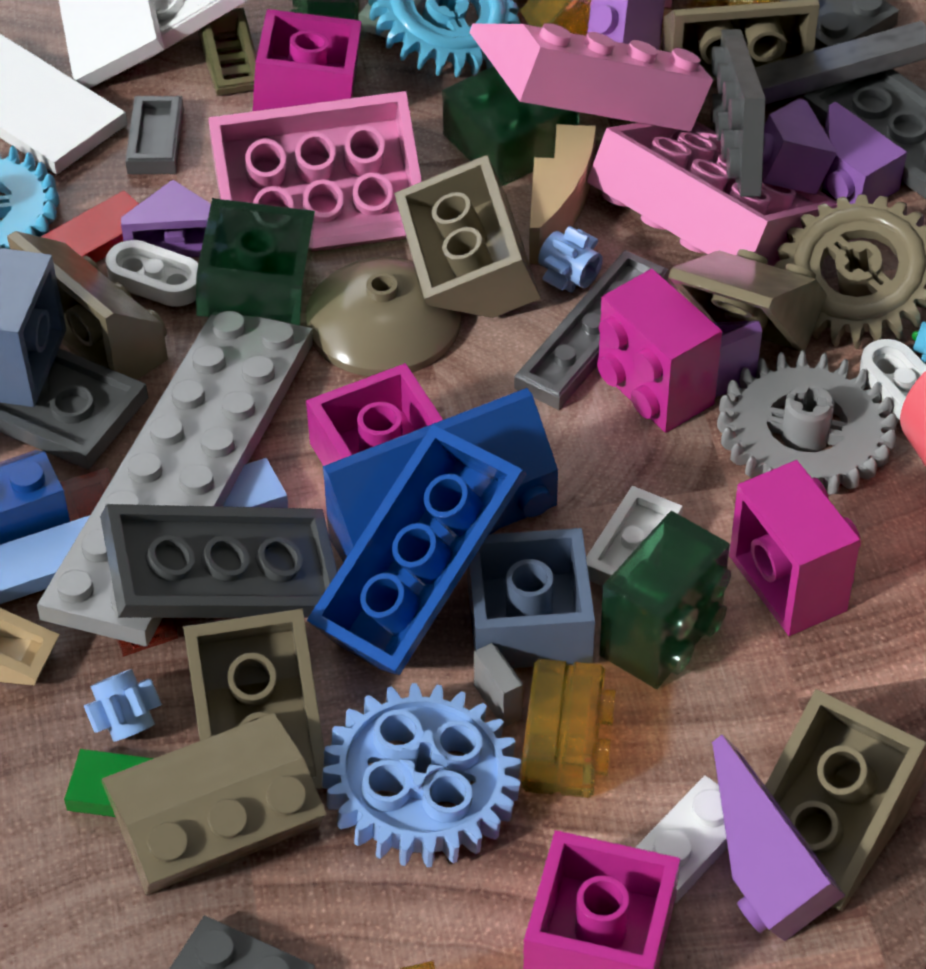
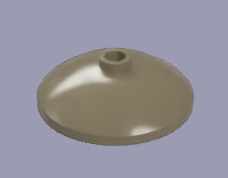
[306,257,461,377]

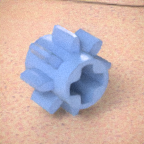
[538,226,603,293]
[84,669,162,742]

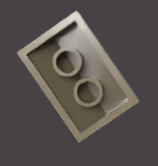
[661,0,820,88]
[394,155,541,318]
[7,231,168,380]
[102,713,326,896]

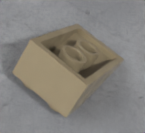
[668,249,827,351]
[183,608,325,790]
[765,689,926,911]

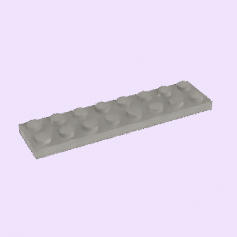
[37,308,313,647]

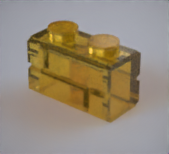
[521,659,616,798]

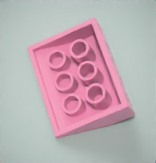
[470,23,713,132]
[208,91,422,263]
[587,121,837,266]

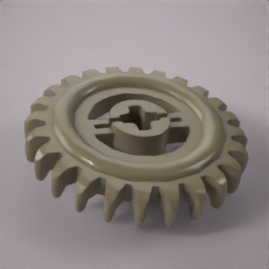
[774,194,926,349]

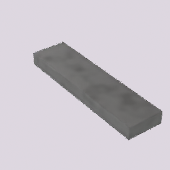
[755,20,926,105]
[514,250,669,410]

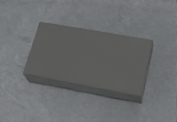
[125,96,184,174]

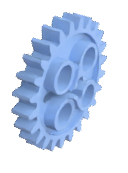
[322,683,521,867]

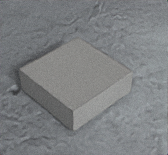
[474,643,523,728]

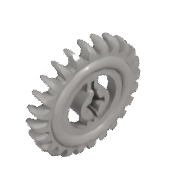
[717,350,897,495]

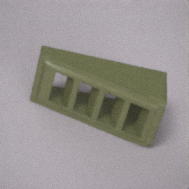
[198,7,257,96]

